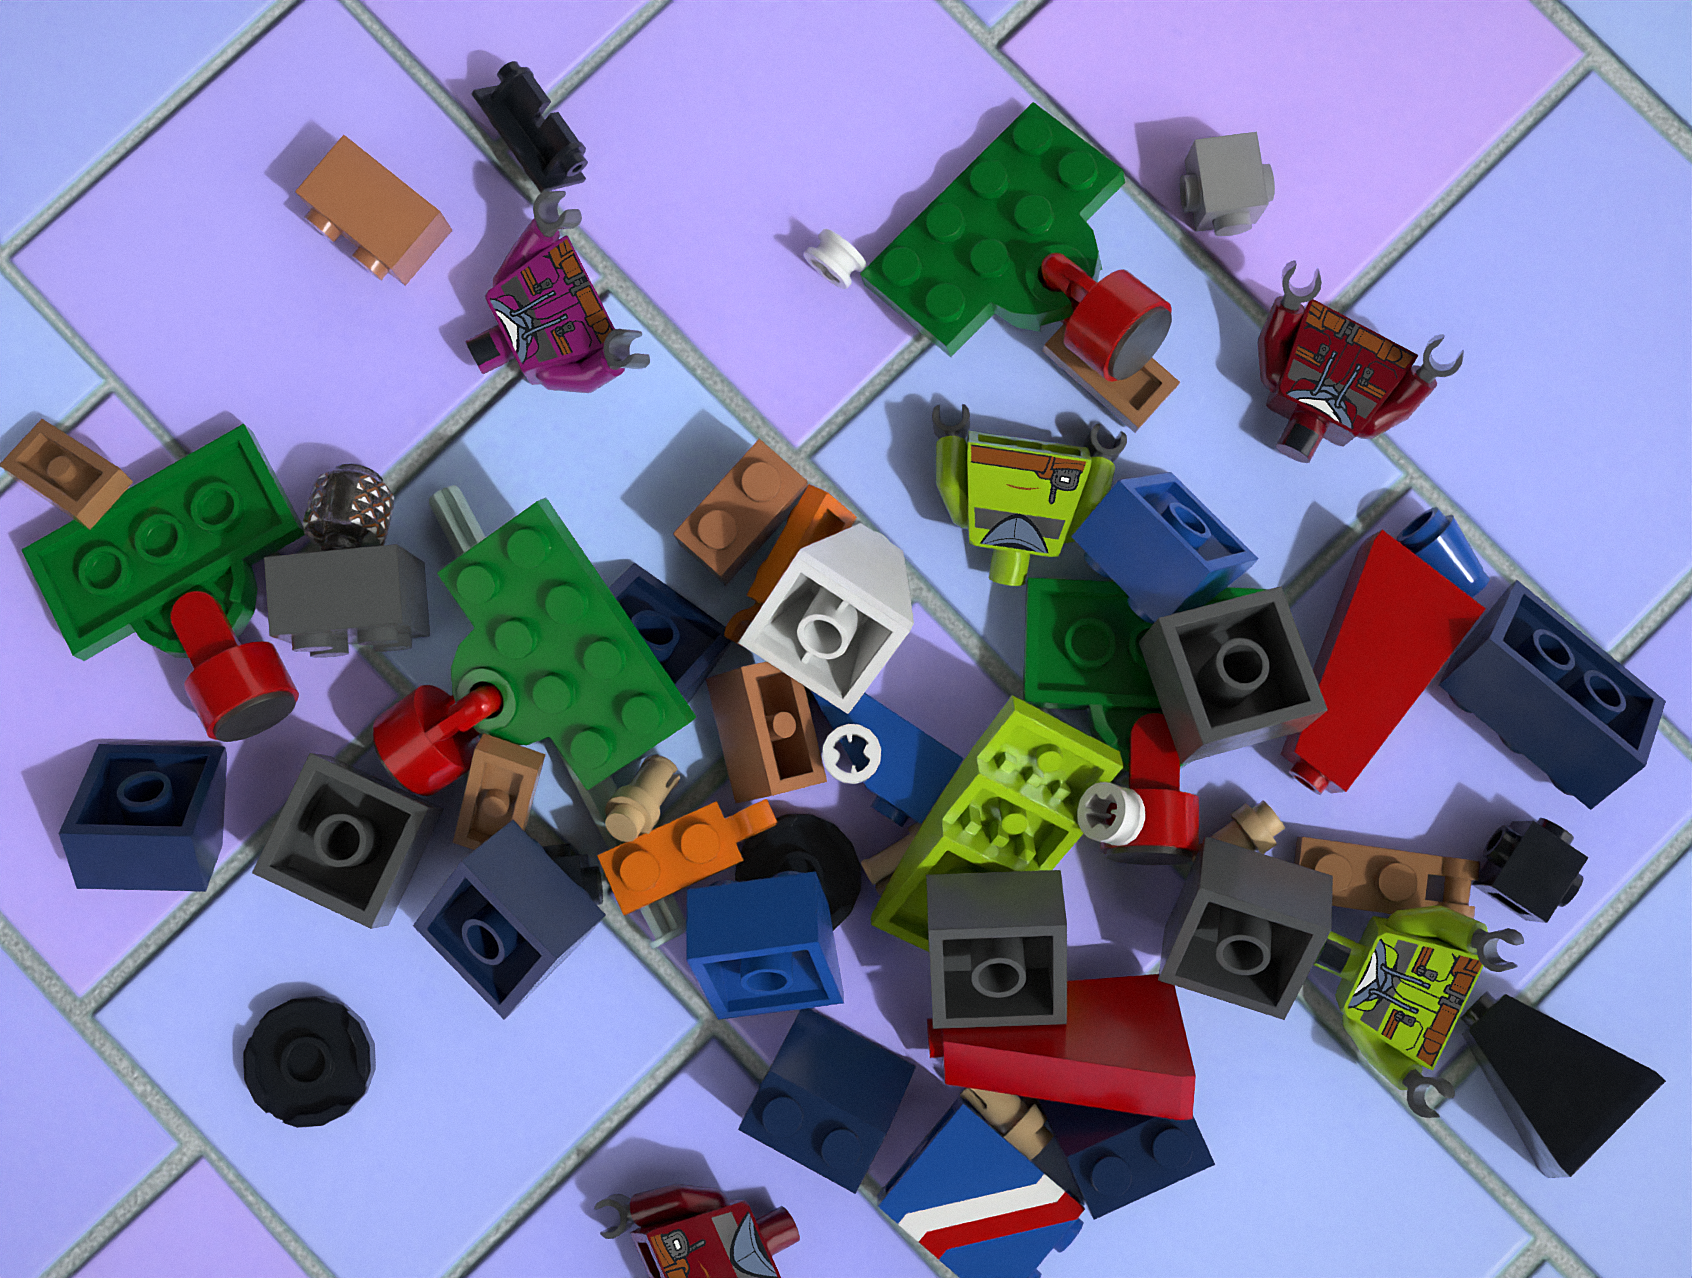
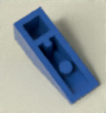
[809,689,964,827]

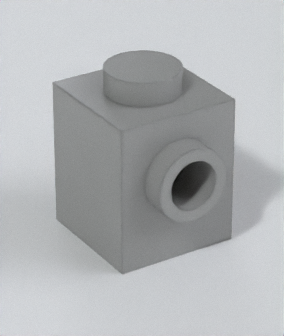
[1179,131,1275,236]

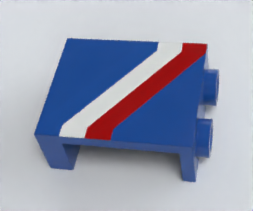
[877,1095,1085,1278]

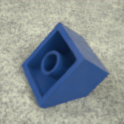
[1071,472,1259,624]
[686,871,844,1020]

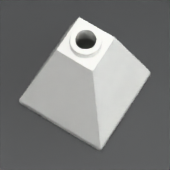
[738,523,914,714]

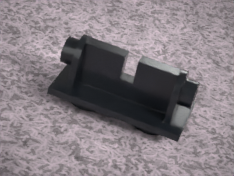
[471,61,588,193]

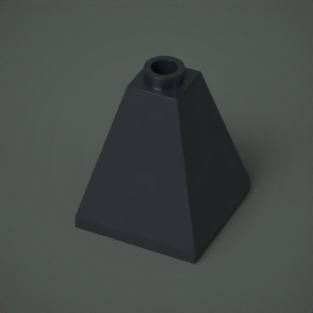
[1460,991,1666,1178]

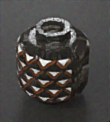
[303,464,394,551]

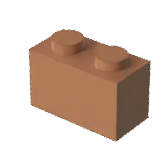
[295,134,453,286]
[673,438,808,586]
[706,661,827,804]

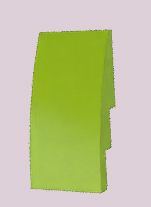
[870,695,1123,952]

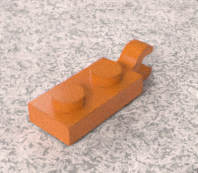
[724,484,857,647]
[597,799,778,916]

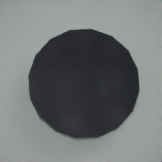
[735,814,861,931]
[243,996,376,1128]

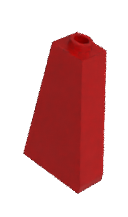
[1280,529,1486,795]
[927,974,1196,1120]

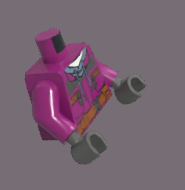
[465,191,650,394]

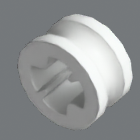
[803,228,866,290]
[822,724,881,784]
[1077,782,1145,846]

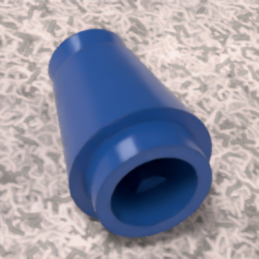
[1397,507,1490,598]

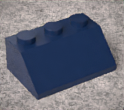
[1438,580,1666,810]

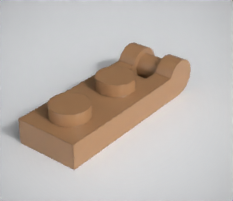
[1294,837,1480,919]

